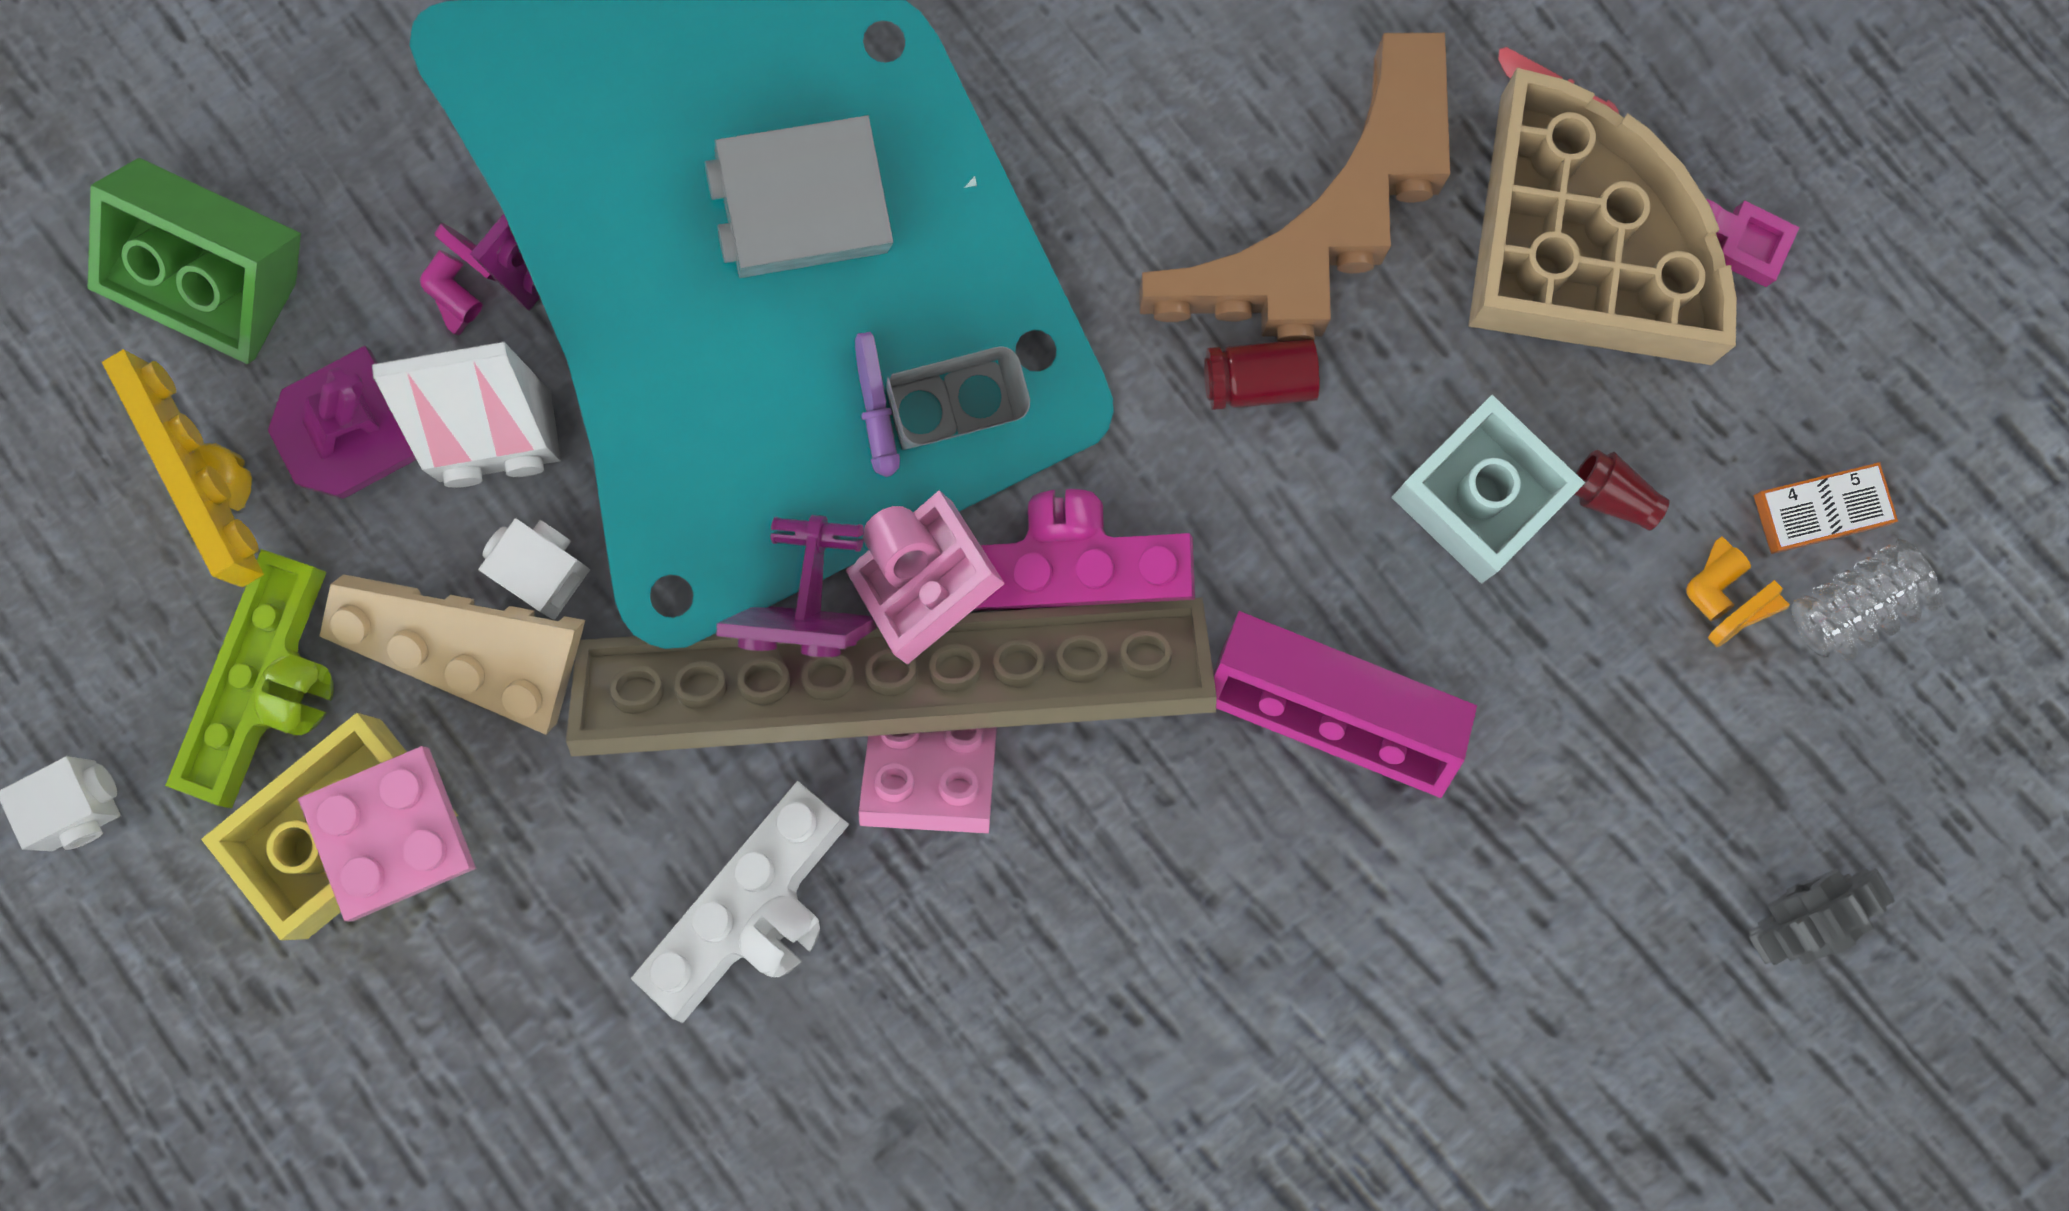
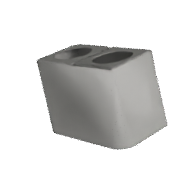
[885,347,1030,450]

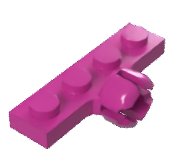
[973,489,1195,611]

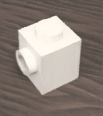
[478,518,590,620]
[0,756,121,851]

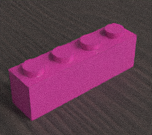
[1213,611,1477,798]

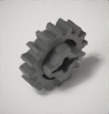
[1748,868,1895,965]

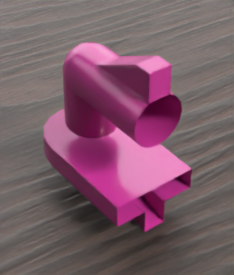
[420,223,497,335]

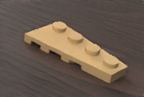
[319,574,585,735]

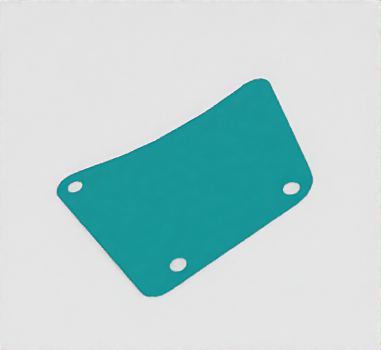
[409,0,1113,649]

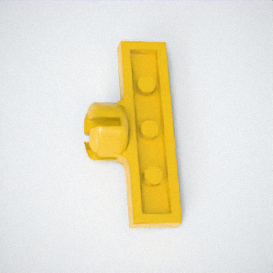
[102,349,264,588]

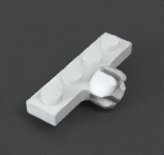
[630,781,849,1023]

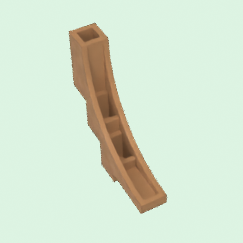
[1139,33,1450,342]

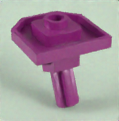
[268,345,417,499]

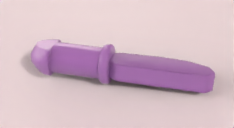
[855,332,900,477]

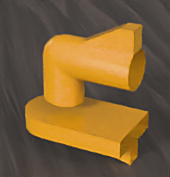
[1686,536,1790,648]

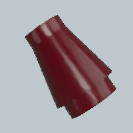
[1574,450,1670,531]

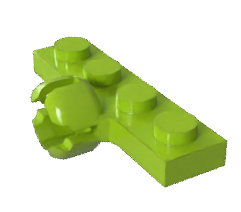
[165,549,334,809]

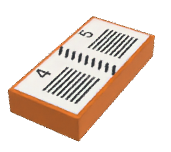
[1754,462,1898,554]

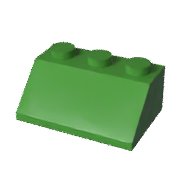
[88,158,301,364]

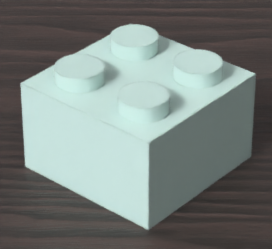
[1391,395,1585,584]

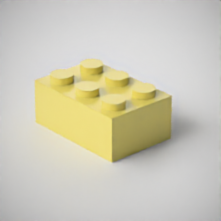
[201,713,458,941]

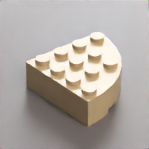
[1468,68,1737,365]

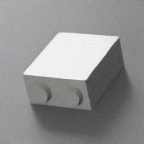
[705,115,893,278]

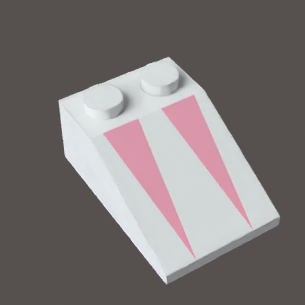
[372,342,561,488]

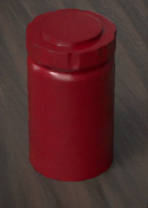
[1204,339,1320,410]

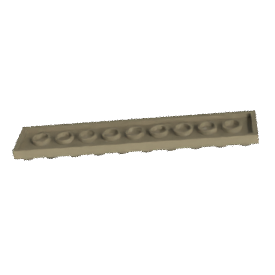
[566,597,1217,757]

